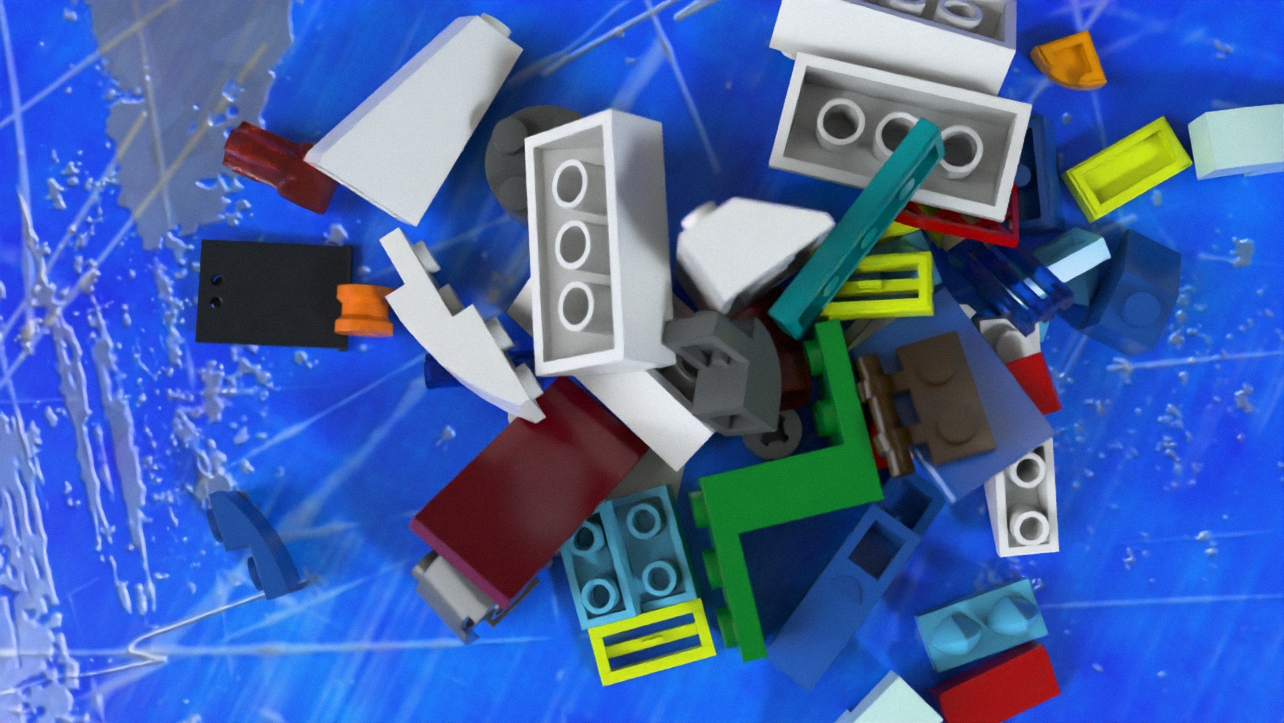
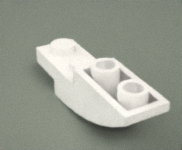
[379,227,546,423]
[974,313,1059,557]

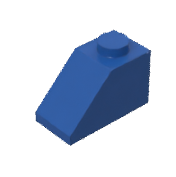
[1077,229,1181,356]

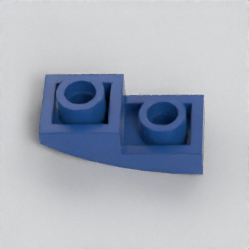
[207,491,304,601]

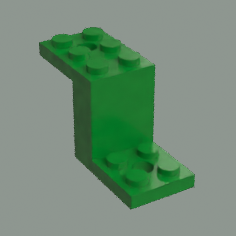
[688,318,884,663]

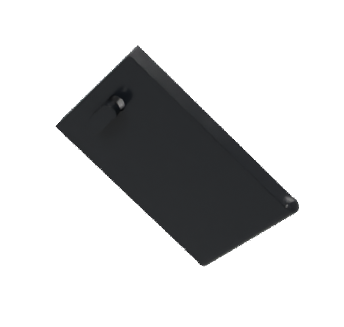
[195,239,353,352]

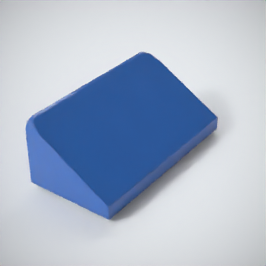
[1000,114,1065,236]

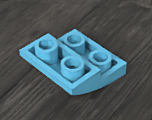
[560,483,702,630]

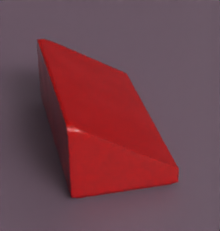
[928,640,1061,723]

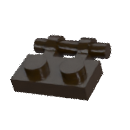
[854,330,997,479]

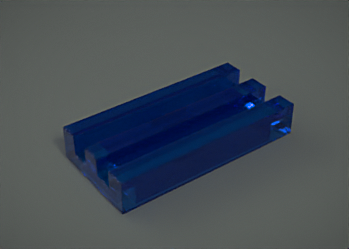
[947,227,1074,337]

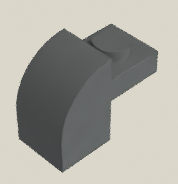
[663,310,782,437]

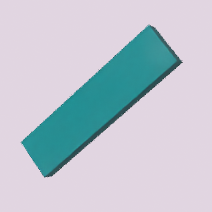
[768,117,945,341]

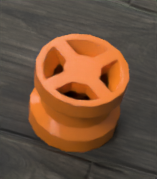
[334,284,395,337]

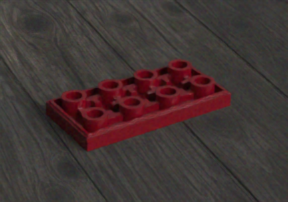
[409,376,650,610]

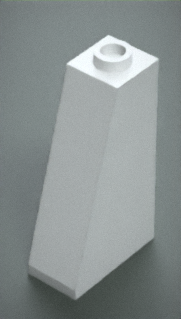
[303,13,524,227]

